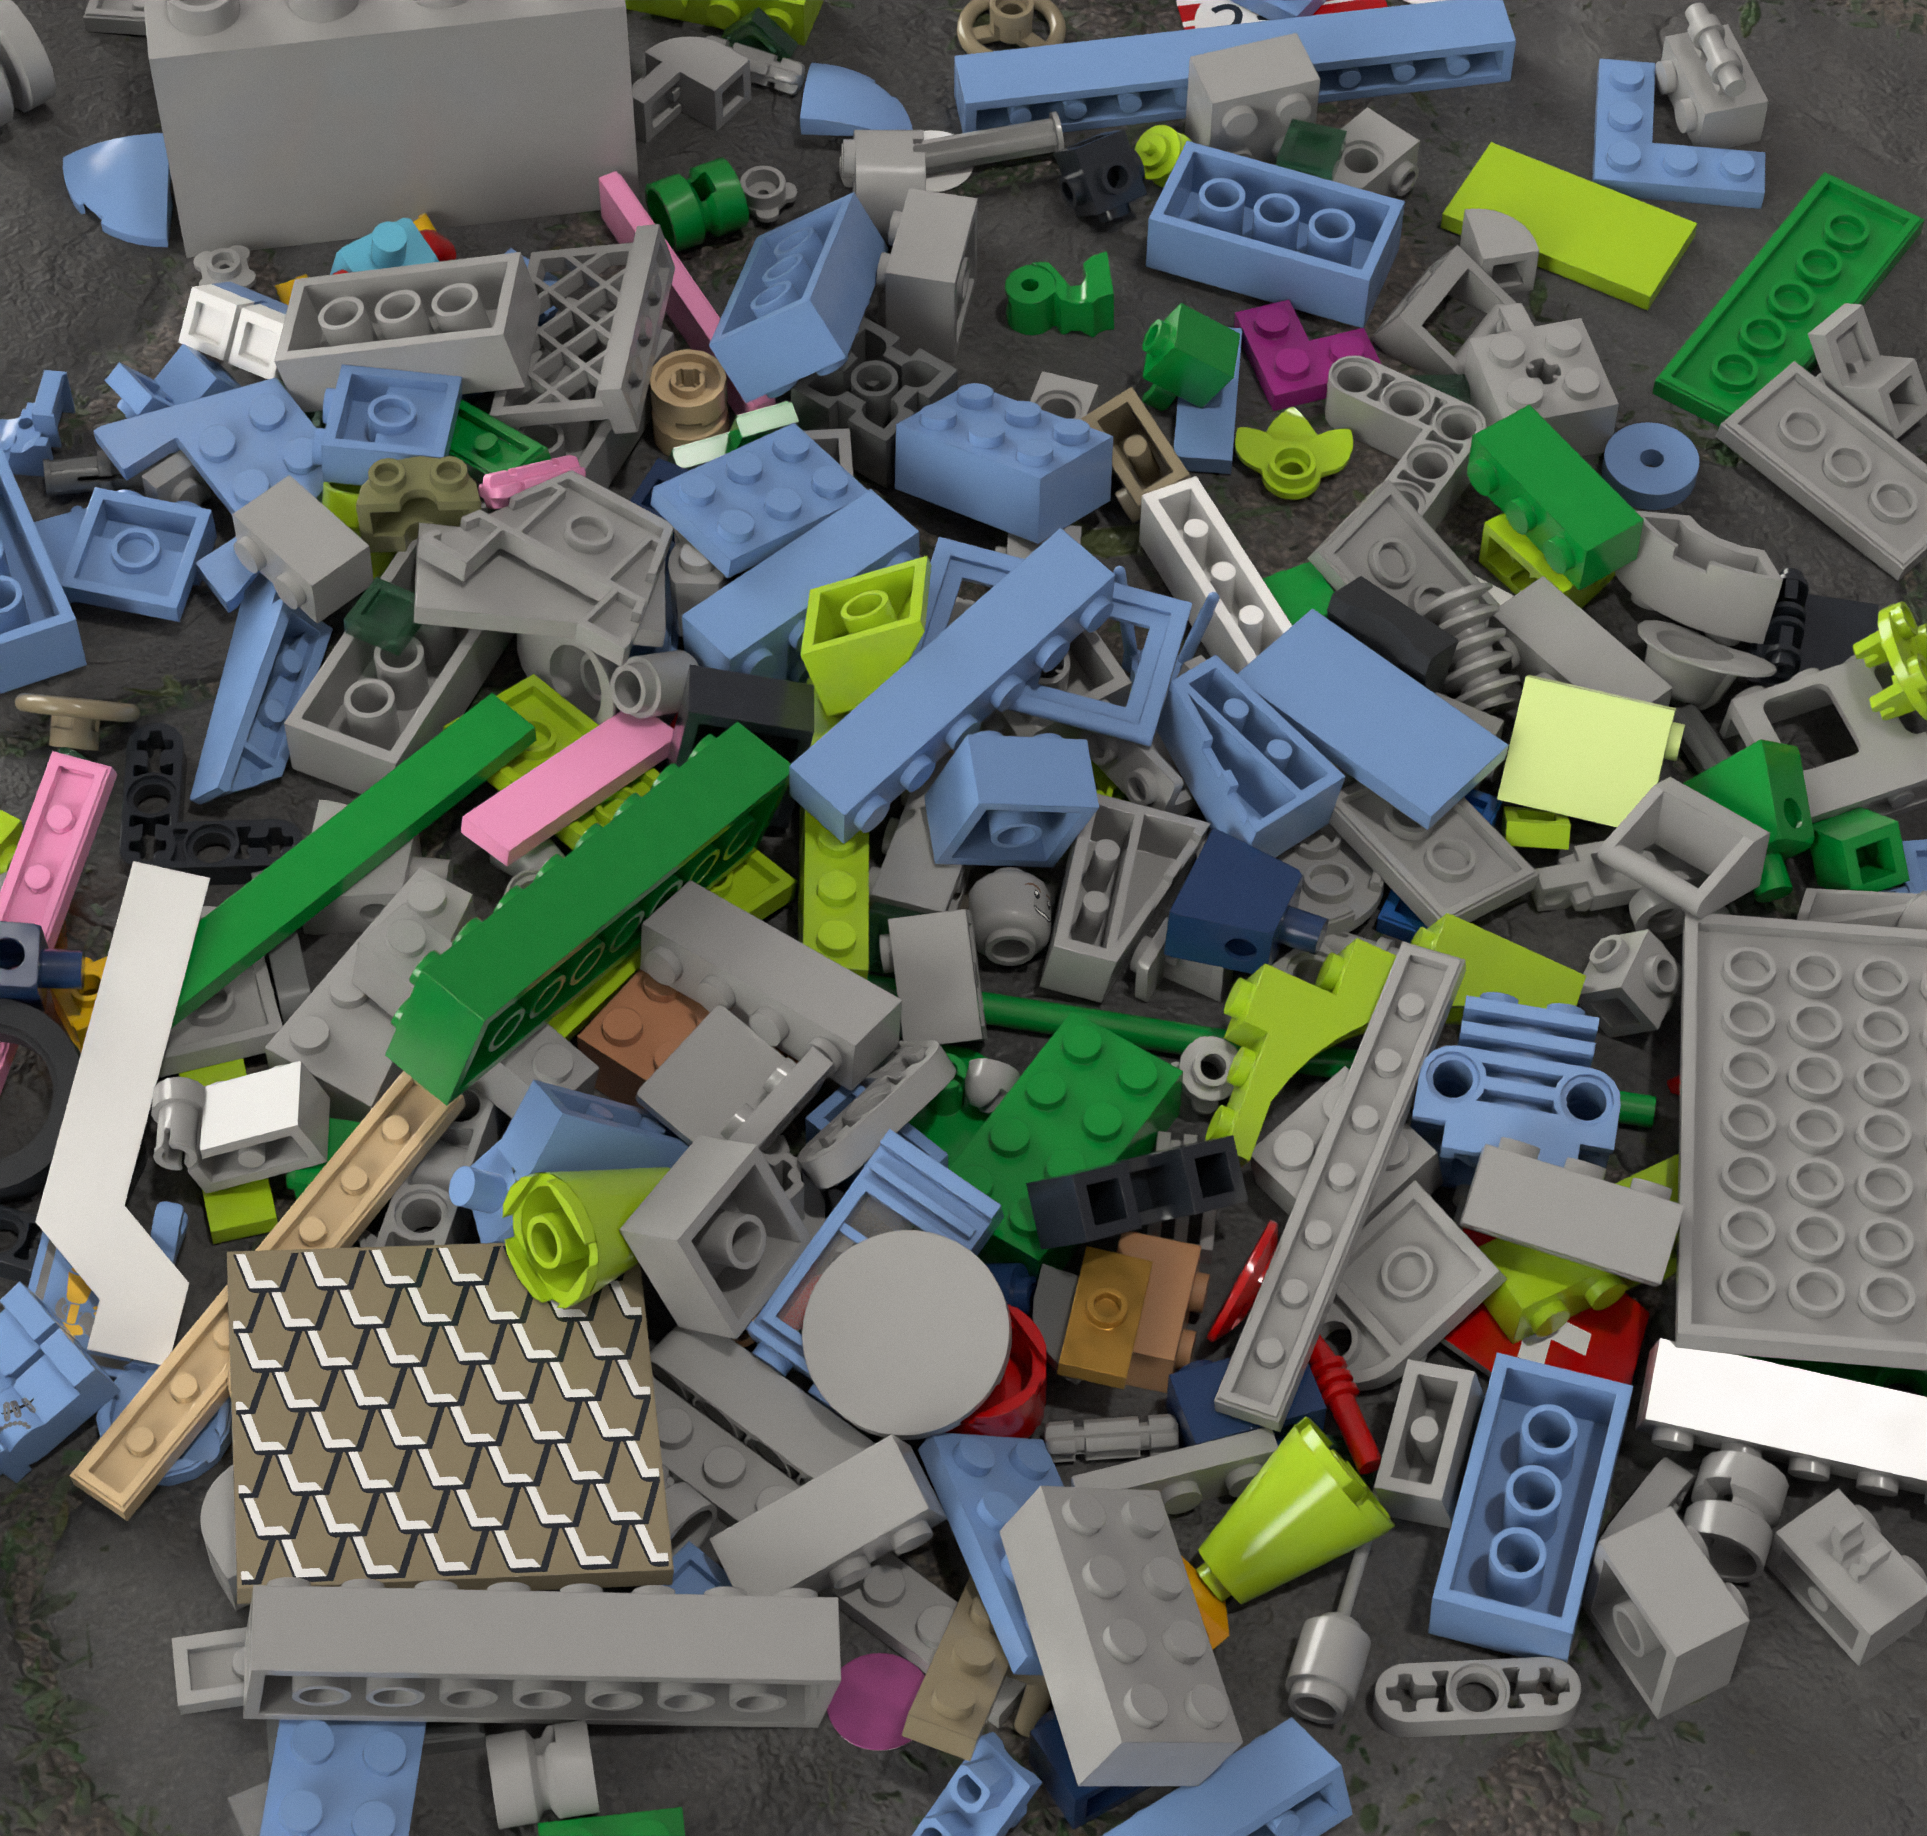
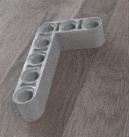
[1325,356,1486,592]

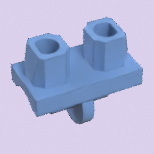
[912,1732,1042,1836]

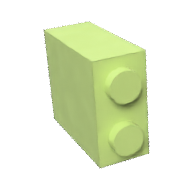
[1497,675,1685,827]

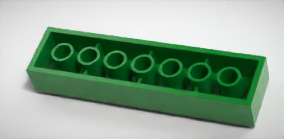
[385,722,791,1106]

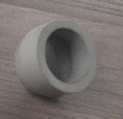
[964,1058,1020,1114]

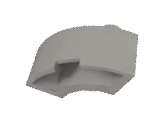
[1615,510,1783,646]

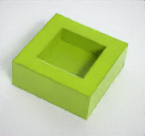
[1501,806,1571,850]

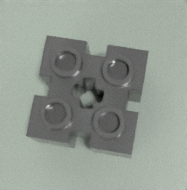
[791,316,958,489]

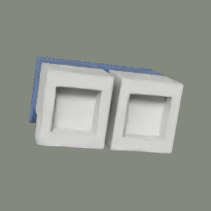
[178,281,288,380]

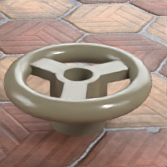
[956,0,1066,54]
[15,693,141,751]

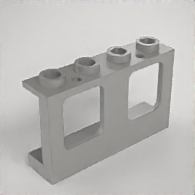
[1719,655,1927,824]

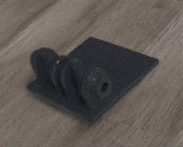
[1747,568,1879,688]

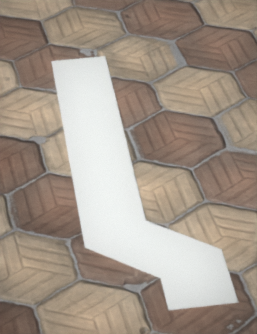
[35,861,210,1365]

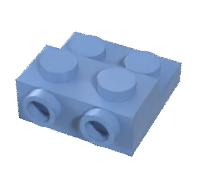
[312,364,462,485]
[60,487,217,622]

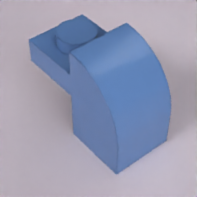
[105,344,242,454]

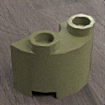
[356,456,481,553]

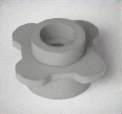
[740,166,797,223]
[193,245,256,289]

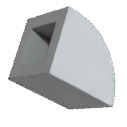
[1460,209,1539,294]

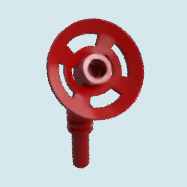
[1206,1219,1382,1474]

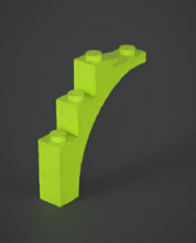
[1205,913,1586,1167]

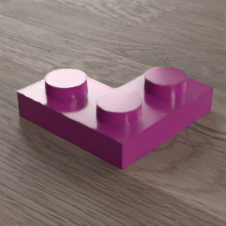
[1234,300,1381,411]

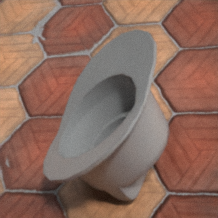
[1637,620,1777,710]
[517,633,629,725]

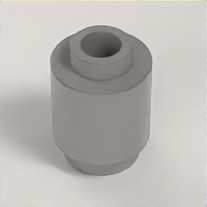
[610,650,699,719]

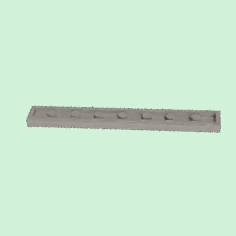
[1214,942,1466,1432]

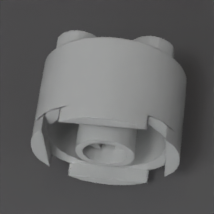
[841,130,926,246]

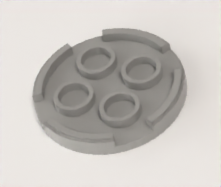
[1196,824,1385,937]
[802,1230,1012,1440]

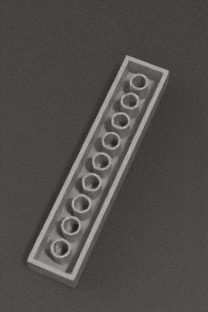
[284,297,675,794]

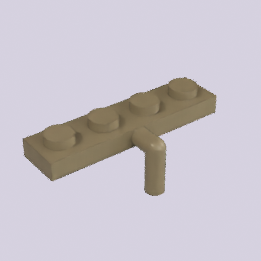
[902,1575,1052,1761]

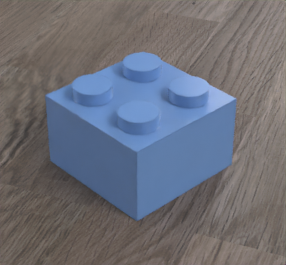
[924,731,1099,867]

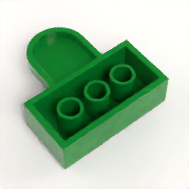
[908,1010,1183,1281]

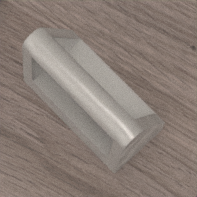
[1370,245,1517,387]
[1598,777,1770,919]

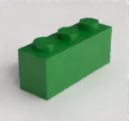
[1467,404,1644,591]

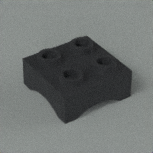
[1327,576,1459,693]

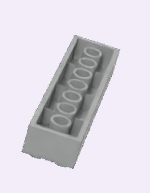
[243,1577,841,1728]

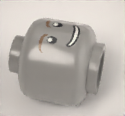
[969,867,1051,966]

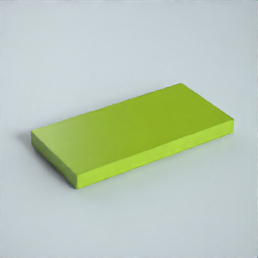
[1441,142,1697,311]

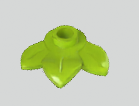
[1235,407,1353,500]

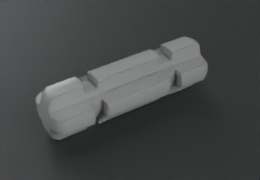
[706,35,805,95]
[1044,1414,1179,1463]

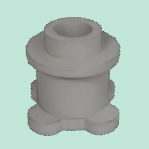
[1171,1036,1238,1115]

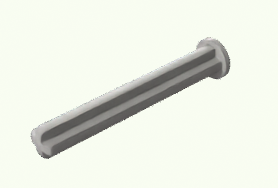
[839,111,1064,187]

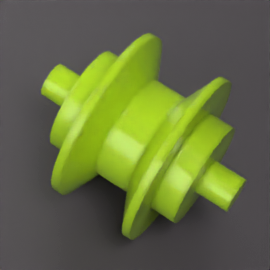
[1134,125,1192,188]

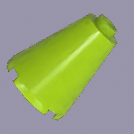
[502,1167,671,1308]
[1196,1416,1395,1604]

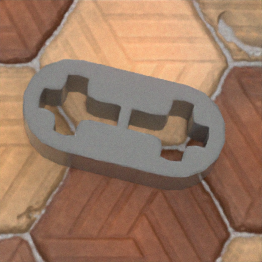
[1593,1457,1696,1557]

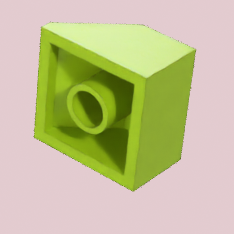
[800,556,932,717]

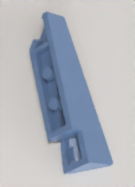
[190,573,333,804]

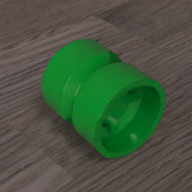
[645,157,749,253]

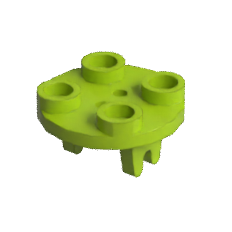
[1853,601,1927,721]

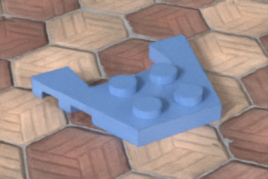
[93,378,324,613]

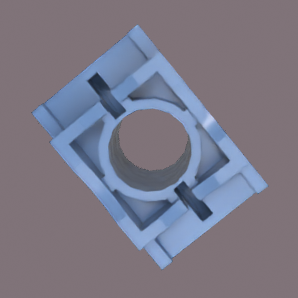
[1410,992,1621,1189]

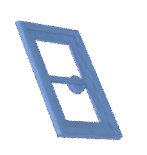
[909,537,1192,747]

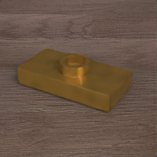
[1057,1246,1153,1389]

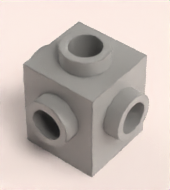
[1578,929,1682,1038]

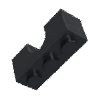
[1026,1135,1248,1250]

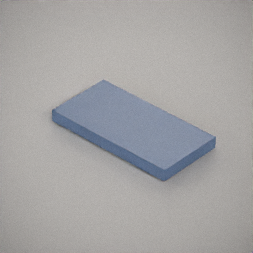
[1237,608,1509,830]

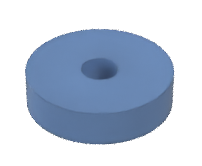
[1602,422,1699,510]

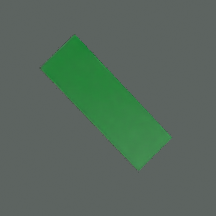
[1652,172,1925,427]

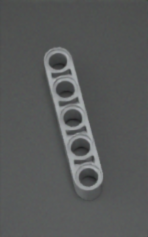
[650,1325,942,1558]

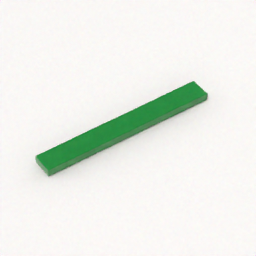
[171,693,537,1029]

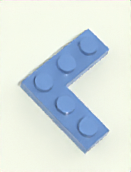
[1592,59,1765,209]

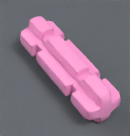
[478,455,586,510]

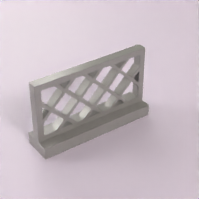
[490,224,675,434]

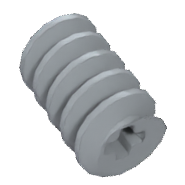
[1420,583,1521,716]

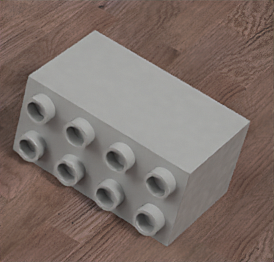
[143,0,640,258]

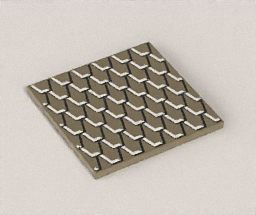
[227,1243,674,1604]

